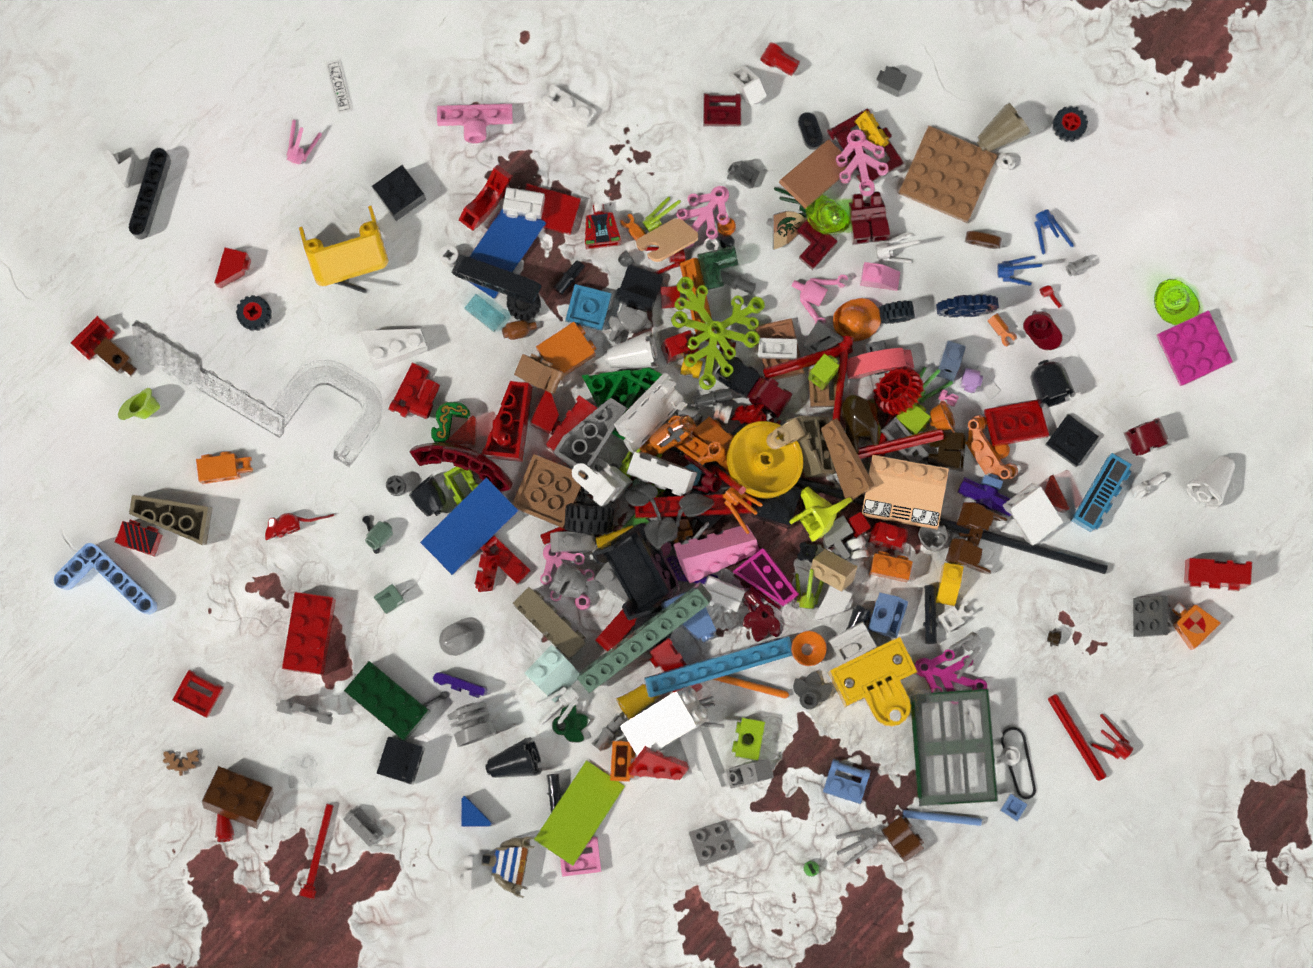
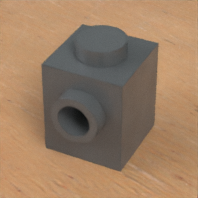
[876,66,907,97]

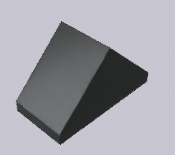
[803,321,843,353]

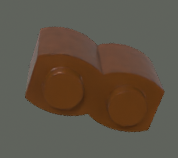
[881,816,924,862]

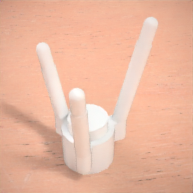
[876,233,920,263]
[536,686,579,725]

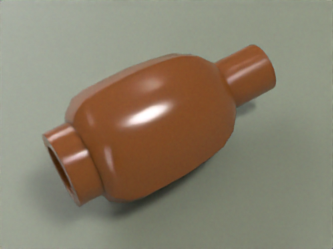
[501,320,537,340]

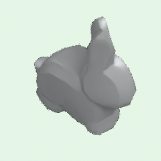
[609,304,652,344]

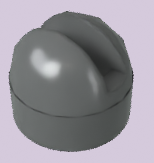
[618,250,635,267]

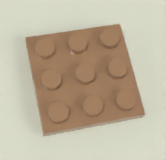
[512,454,587,529]

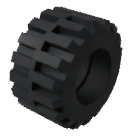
[564,503,614,534]

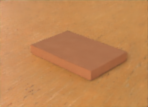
[755,318,804,380]

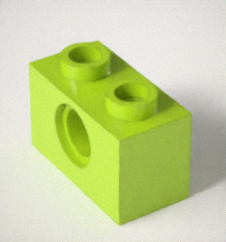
[808,354,840,391]
[732,718,765,761]

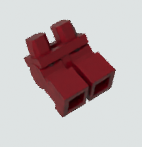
[849,191,890,245]

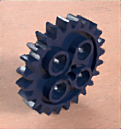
[936,294,999,318]

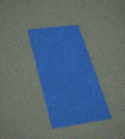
[468,208,546,299]
[420,478,518,575]

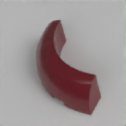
[409,443,513,492]

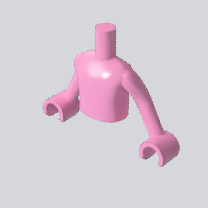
[791,275,848,324]

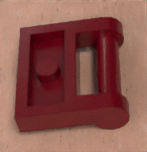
[703,93,741,127]

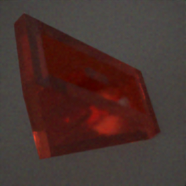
[445,416,477,448]
[1043,475,1070,513]

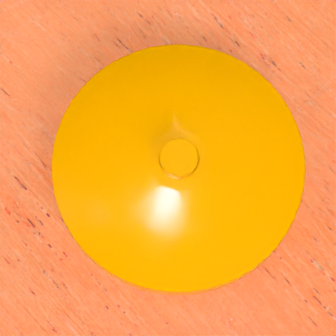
[727,421,803,498]

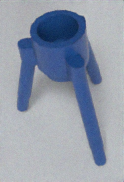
[1034,209,1074,254]
[997,256,1043,286]

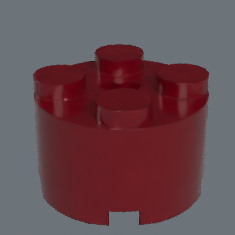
[747,376,793,418]
[1124,417,1169,456]

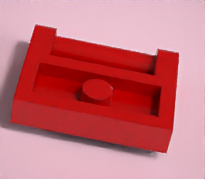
[172,669,224,718]

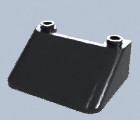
[591,523,679,621]

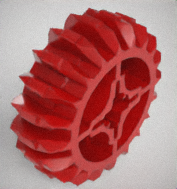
[873,367,924,416]

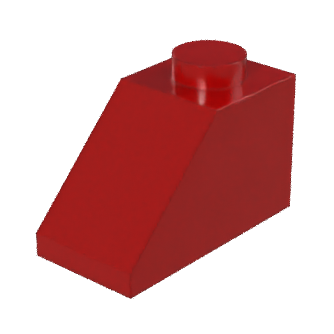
[214,247,251,288]
[530,390,561,435]

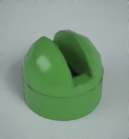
[803,861,819,877]

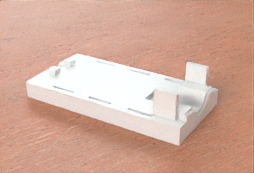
[614,373,688,453]

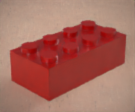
[282,592,336,676]

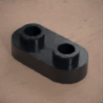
[798,112,823,150]

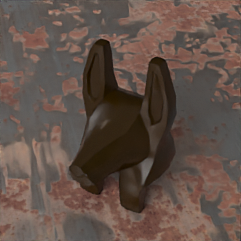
[841,395,881,454]

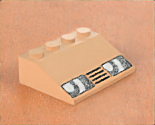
[862,455,949,530]

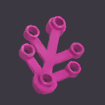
[914,649,987,704]

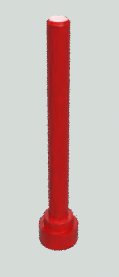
[833,336,854,422]
[299,804,334,899]

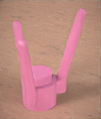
[286,120,322,165]

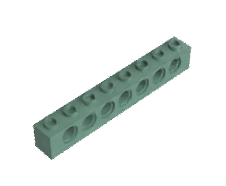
[577,582,712,693]

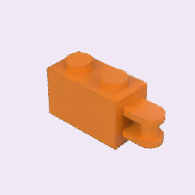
[196,451,253,485]

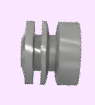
[447,702,496,747]

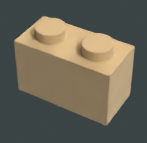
[811,549,857,592]

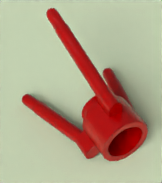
[640,247,685,274]
[1091,714,1134,760]

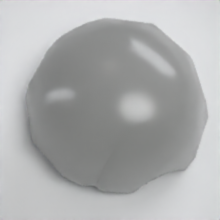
[918,525,950,552]

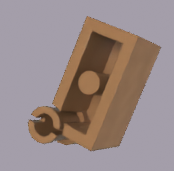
[514,353,565,394]

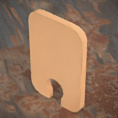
[636,218,698,262]

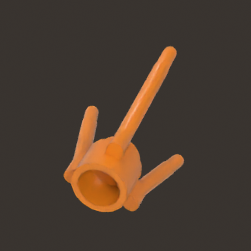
[723,487,763,534]

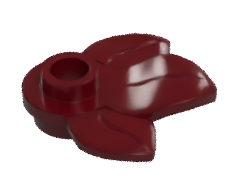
[742,604,780,642]

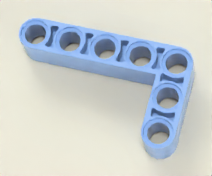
[54,543,157,615]

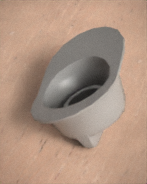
[439,618,484,656]

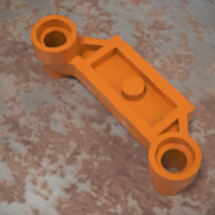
[966,415,1018,479]
[668,416,727,465]

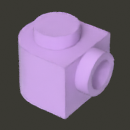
[960,367,983,393]

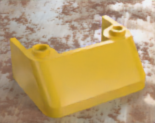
[299,205,389,286]

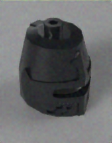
[409,475,447,517]

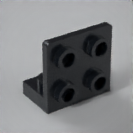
[377,737,425,785]

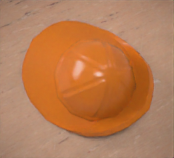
[833,298,881,342]

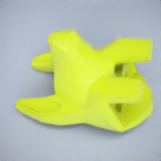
[789,486,852,542]

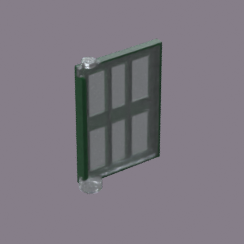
[910,689,998,812]

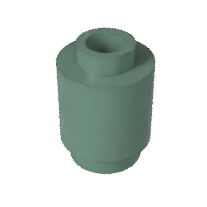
[365,521,393,550]

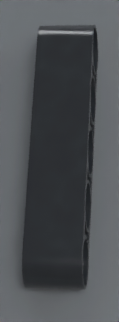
[128,148,171,240]
[451,255,542,304]

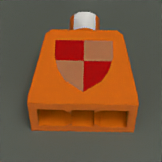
[1171,602,1221,650]

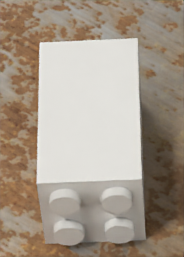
[620,686,709,755]

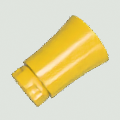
[616,684,661,720]

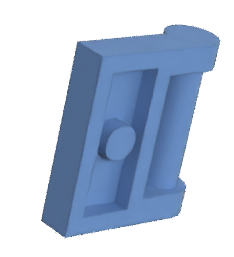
[823,758,871,804]

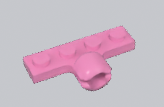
[437,104,513,144]

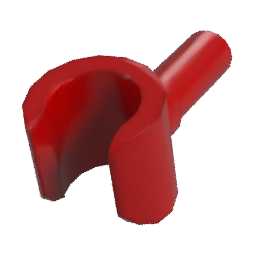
[1039,285,1062,308]

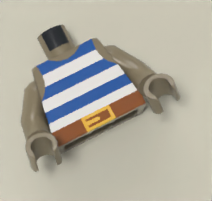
[482,836,535,898]

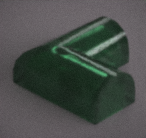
[697,246,738,290]

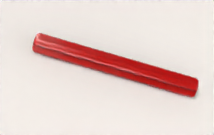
[763,346,853,379]
[857,429,944,459]
[1048,694,1107,781]

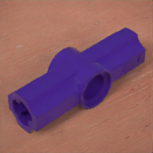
[957,477,1011,517]

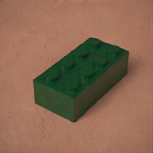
[344,661,431,741]

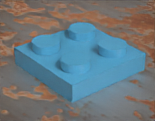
[565,284,612,331]

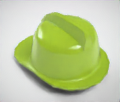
[118,388,160,420]

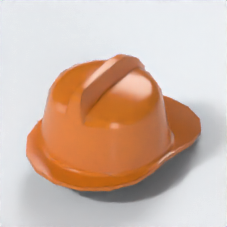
[930,400,955,433]

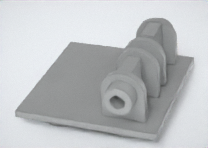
[689,820,737,867]

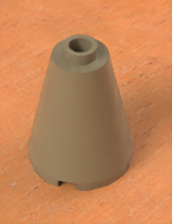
[976,103,1031,152]

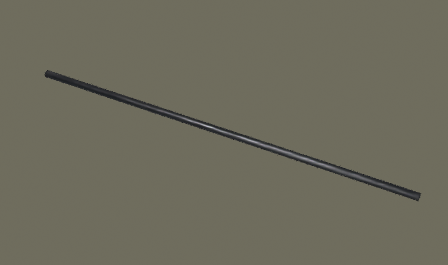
[668,446,1108,574]

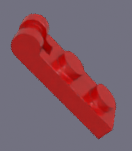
[388,363,430,418]
[480,535,531,585]

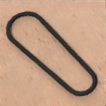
[1001,727,1036,799]

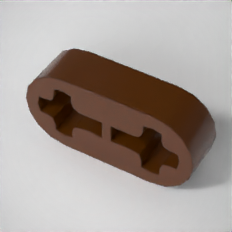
[965,231,1002,249]

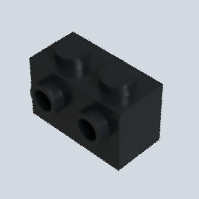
[715,356,760,399]

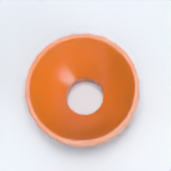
[791,631,827,666]

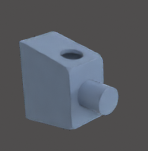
[937,341,966,382]

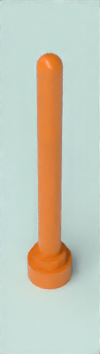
[708,675,789,699]

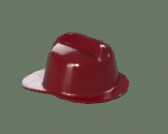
[1023,310,1063,350]

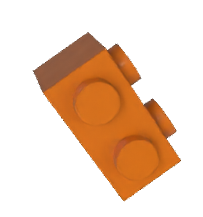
[869,551,913,583]
[610,741,636,782]

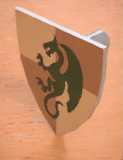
[766,211,806,250]

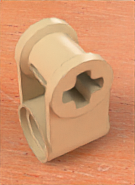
[767,418,806,449]

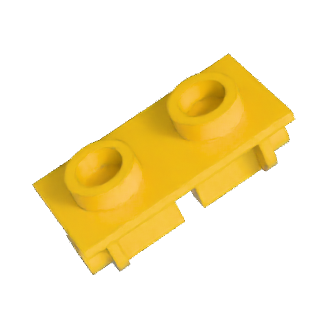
[855,111,889,147]

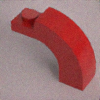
[458,165,512,231]

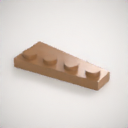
[821,418,875,502]

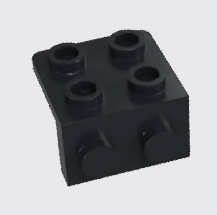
[616,265,663,312]

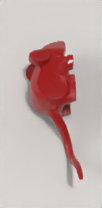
[265,513,334,541]

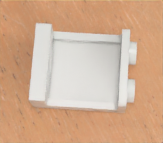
[1003,483,1063,545]

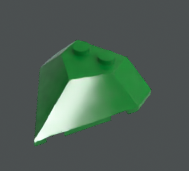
[581,368,663,440]

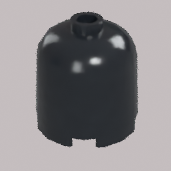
[1030,360,1076,408]

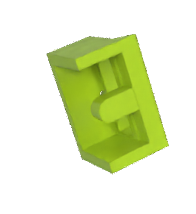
[444,467,479,505]

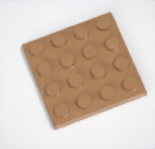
[898,125,997,223]

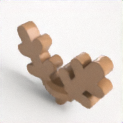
[163,750,200,776]

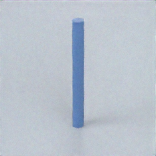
[903,810,982,826]

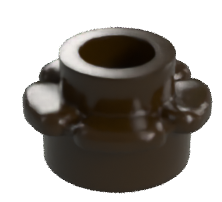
[1047,628,1062,647]

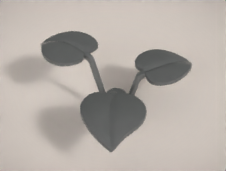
[625,483,714,549]

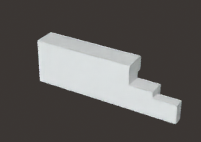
[679,726,721,791]

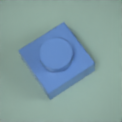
[980,474,1003,491]
[1000,794,1028,821]

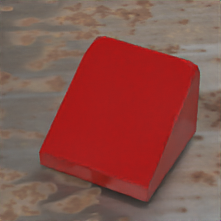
[661,286,680,309]
[847,512,871,538]

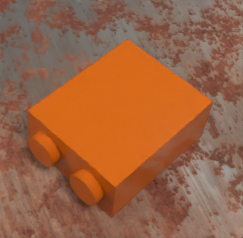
[536,322,596,377]

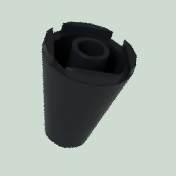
[485,737,542,778]

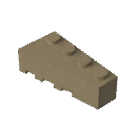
[129,495,213,545]
[513,587,586,660]

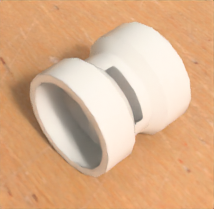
[846,537,869,561]

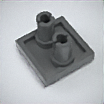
[1133,596,1171,637]

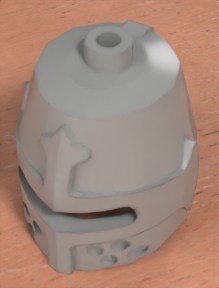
[549,562,588,598]

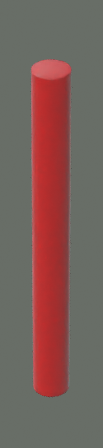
[705,462,746,494]

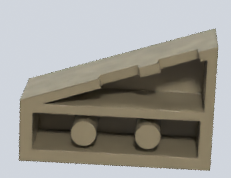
[786,416,836,478]

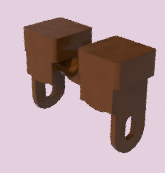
[945,502,1008,574]

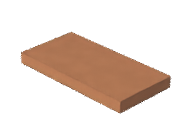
[779,139,851,209]

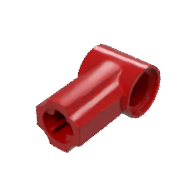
[760,42,800,77]
[409,379,440,420]

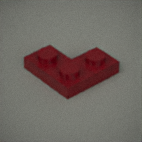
[797,217,838,270]

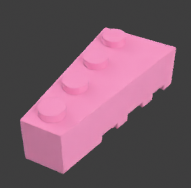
[674,524,759,584]

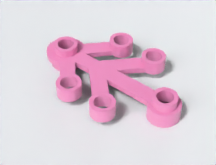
[836,130,888,196]
[676,186,729,249]
[540,544,595,610]

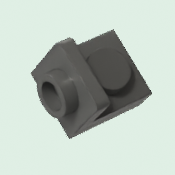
[727,161,760,189]

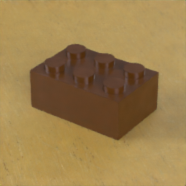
[202,766,274,829]

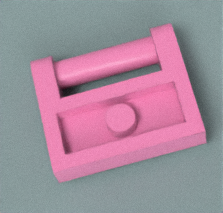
[560,837,601,877]

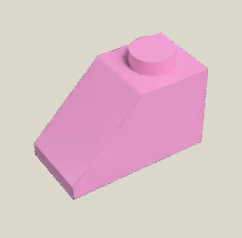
[860,262,900,291]

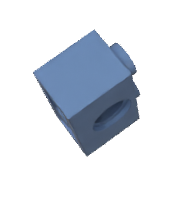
[868,592,908,638]

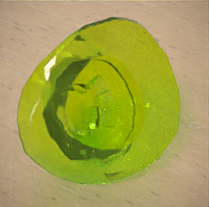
[806,194,850,235]
[1154,279,1200,325]

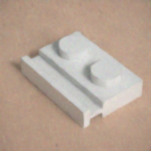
[829,621,877,664]

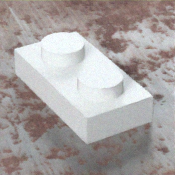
[758,338,797,359]

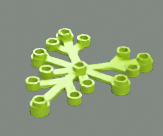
[671,277,765,390]

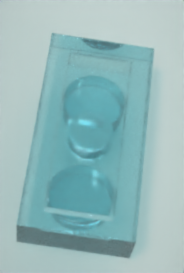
[464,294,506,332]

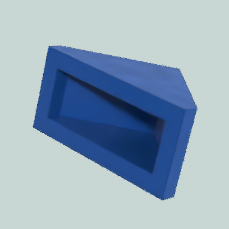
[461,796,493,827]

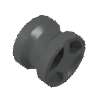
[386,475,406,496]

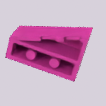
[733,548,800,606]

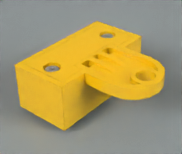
[828,637,917,727]

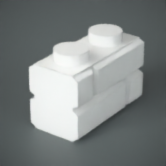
[503,187,545,221]
[704,575,745,613]

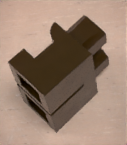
[928,432,966,472]

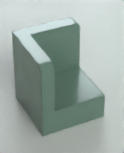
[373,584,405,614]

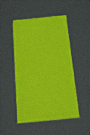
[534,760,625,866]

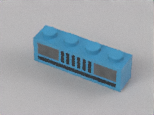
[1070,453,1132,532]

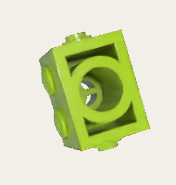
[896,404,931,435]

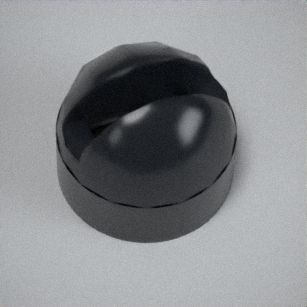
[719,235,735,252]

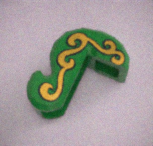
[431,401,471,443]

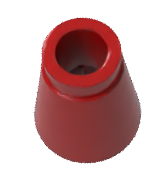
[215,814,235,842]

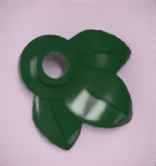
[552,705,590,743]

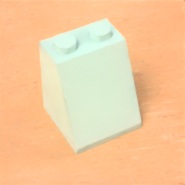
[524,645,580,703]

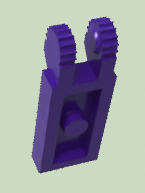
[432,672,488,698]

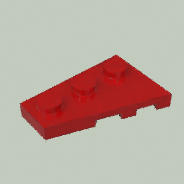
[628,746,689,780]

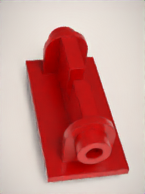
[731,404,766,424]
[474,551,500,592]

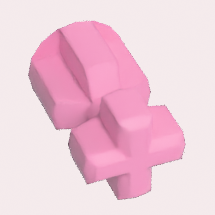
[938,389,959,407]

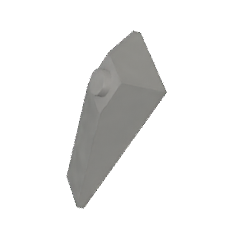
[553,398,627,474]

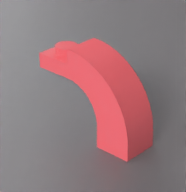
[846,348,914,379]

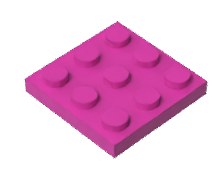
[1156,310,1233,386]

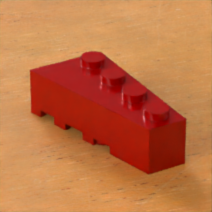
[481,381,533,462]

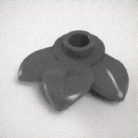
[793,671,832,709]

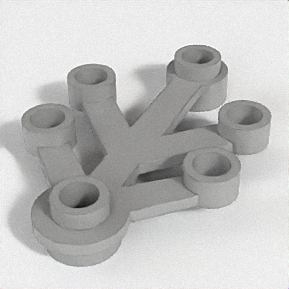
[276,700,334,725]

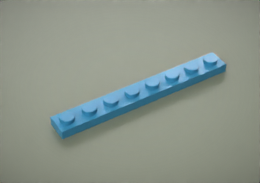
[644,636,793,697]

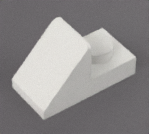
[103,149,136,189]

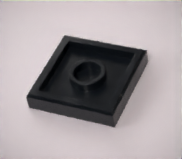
[1045,414,1099,467]

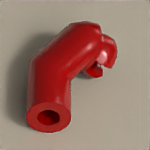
[492,419,511,445]

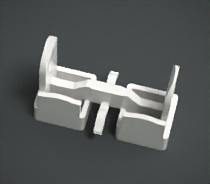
[572,457,633,507]

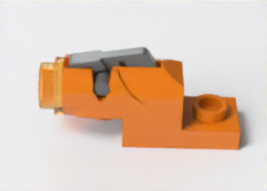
[640,415,696,456]

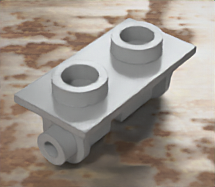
[343,806,384,847]

